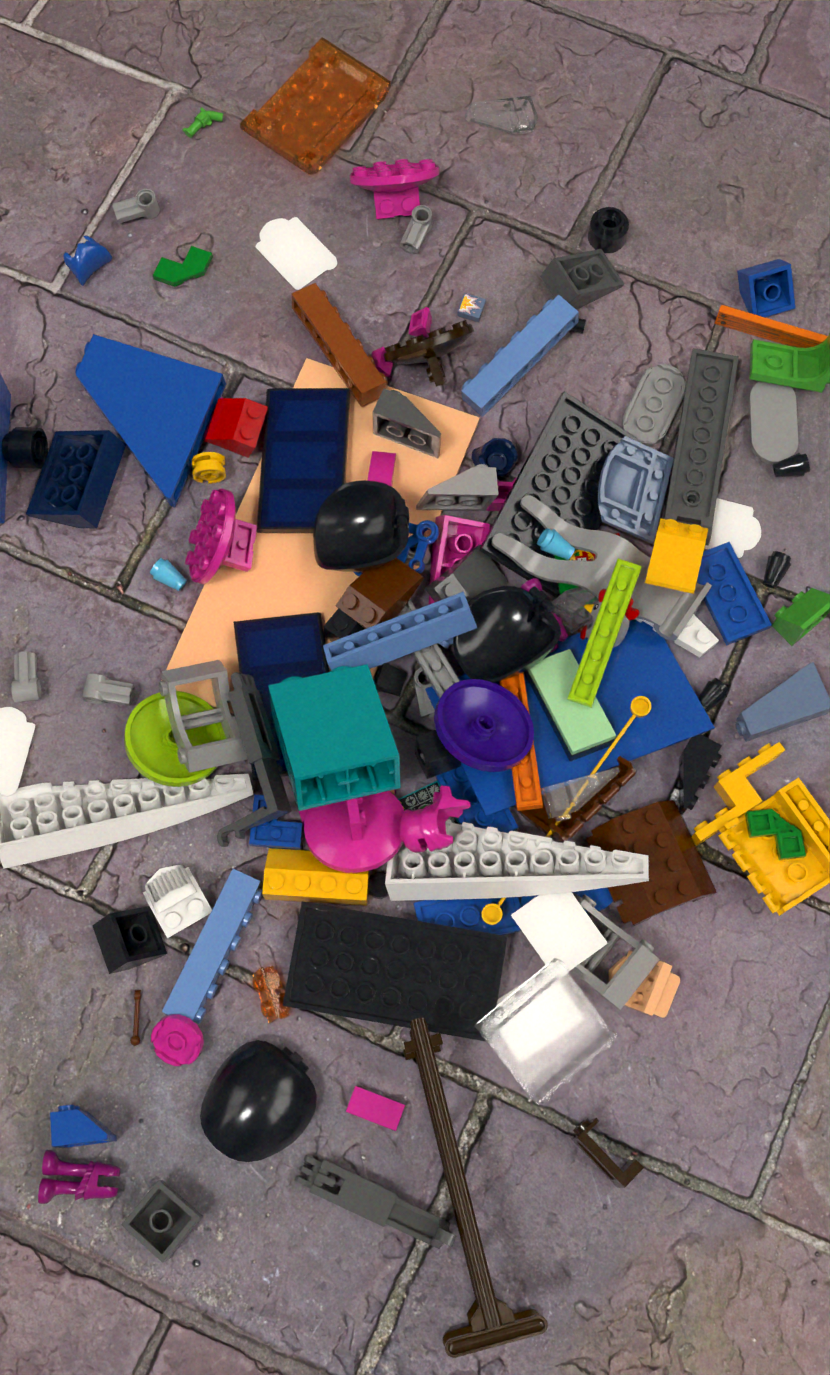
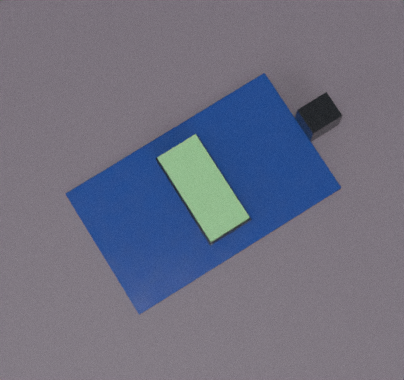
[415,619,715,817]

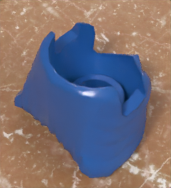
[63,235,112,286]

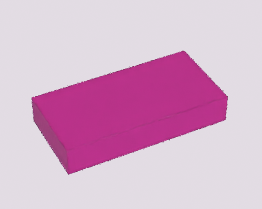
[346,1086,405,1131]

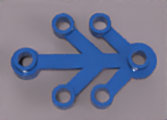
[354,520,439,577]

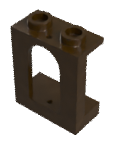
[572,1118,644,1188]

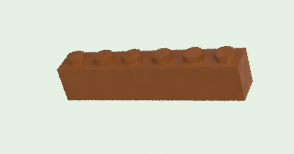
[291,283,387,407]

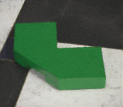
[153,246,213,287]
[745,809,806,860]

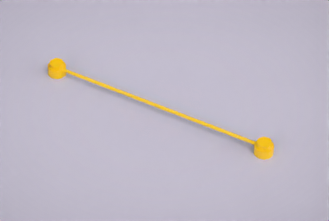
[482,696,651,925]

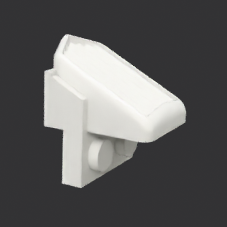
[143,865,212,938]

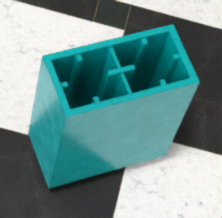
[268,664,401,811]

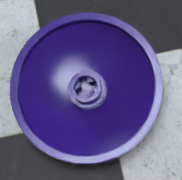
[434,679,534,772]

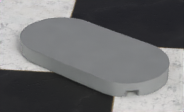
[621,364,686,447]
[748,381,798,465]

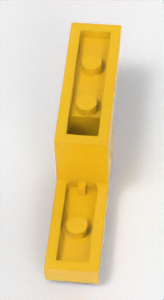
[691,742,785,846]

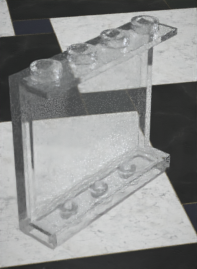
[474,958,618,1105]

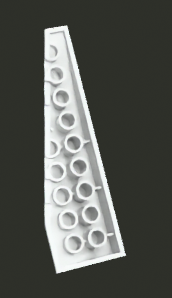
[0,774,254,869]
[385,819,649,901]

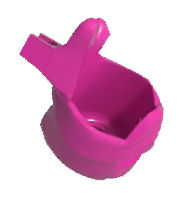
[399,785,471,853]

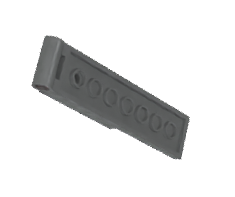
[663,348,739,546]

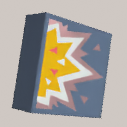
[457,293,486,322]

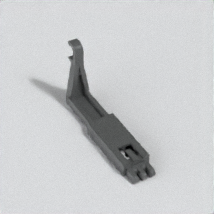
[217,672,292,847]
[294,1155,457,1249]

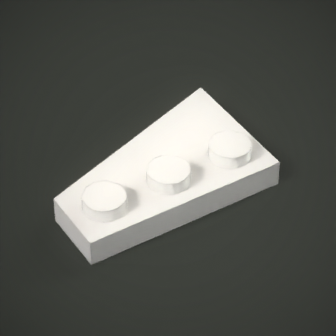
[635,614,719,658]

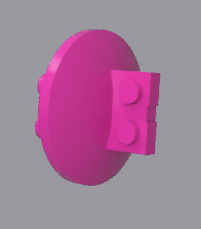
[349,159,439,219]
[185,488,257,584]
[304,791,404,873]

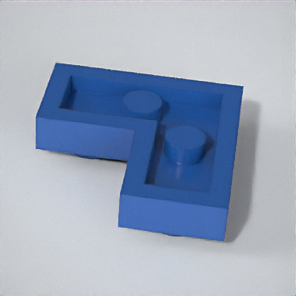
[249,794,303,850]

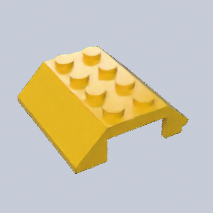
[718,777,830,916]

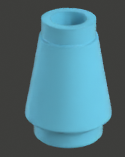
[537,528,575,560]
[150,558,187,591]

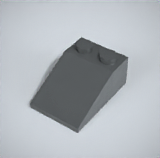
[540,249,624,309]
[373,388,441,458]
[425,544,508,602]

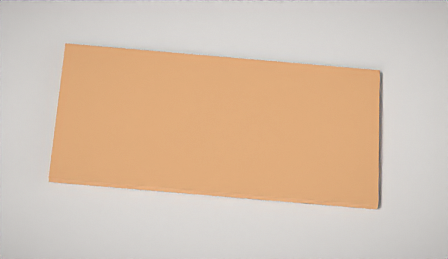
[161,358,480,731]

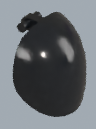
[313,480,409,572]
[453,586,561,683]
[200,1040,317,1162]

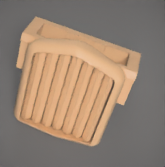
[608,951,680,1018]

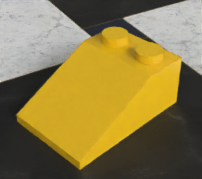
[645,518,708,594]

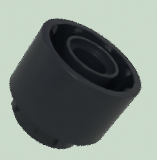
[588,207,629,253]
[2,427,48,469]

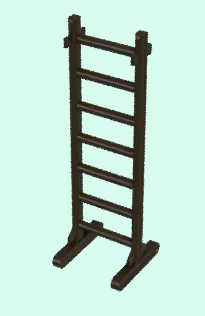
[403,1017,548,1358]

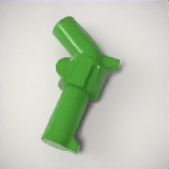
[183,107,224,138]

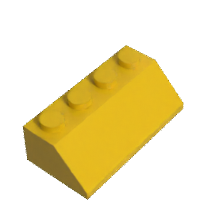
[262,848,369,906]

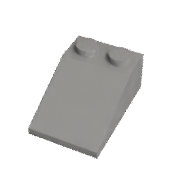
[416,464,498,511]

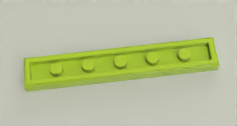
[567,558,642,708]

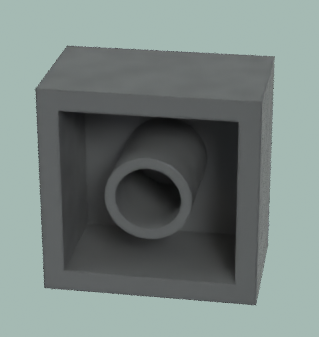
[121,1180,204,1263]

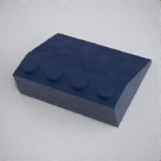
[26,430,126,529]

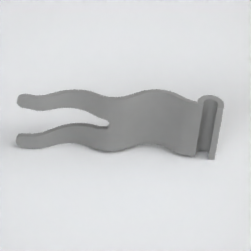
[492,495,712,641]

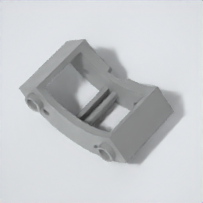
[159,660,248,773]
[572,892,660,1010]

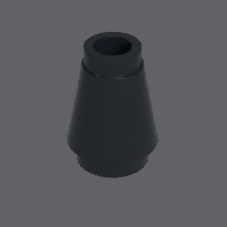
[773,453,810,477]
[763,551,791,589]
[698,678,729,712]

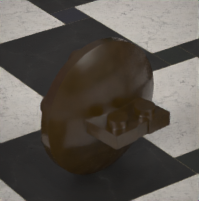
[383,320,474,387]

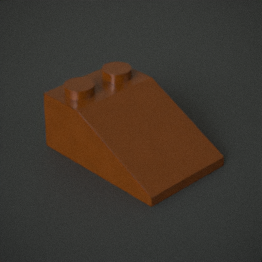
[335,558,425,629]

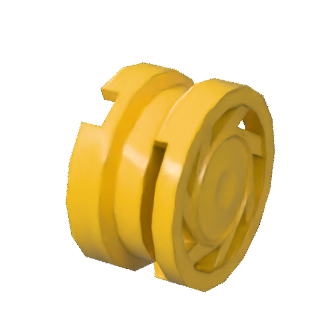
[192,452,226,484]

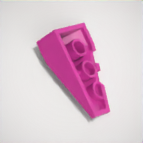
[428,515,490,605]

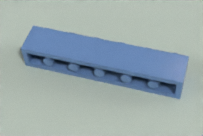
[461,294,579,417]
[323,591,477,670]
[162,869,263,1024]

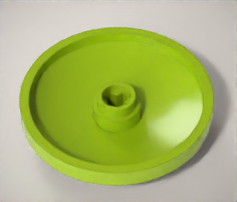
[124,691,226,787]

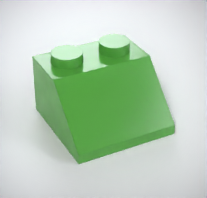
[772,588,830,646]

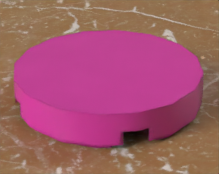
[151,1014,204,1066]

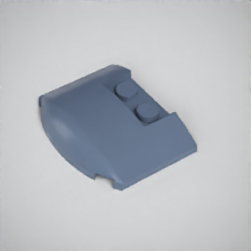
[598,436,674,543]

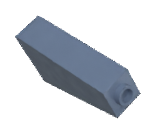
[736,662,830,742]

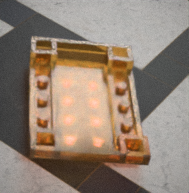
[240,37,391,175]

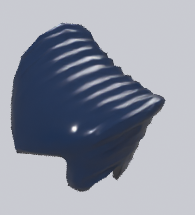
[471,438,518,476]

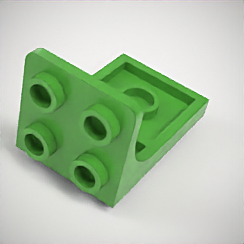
[749,333,830,393]

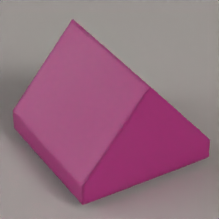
[409,307,432,338]
[371,347,393,377]

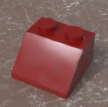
[204,398,268,458]

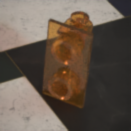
[252,966,291,1024]

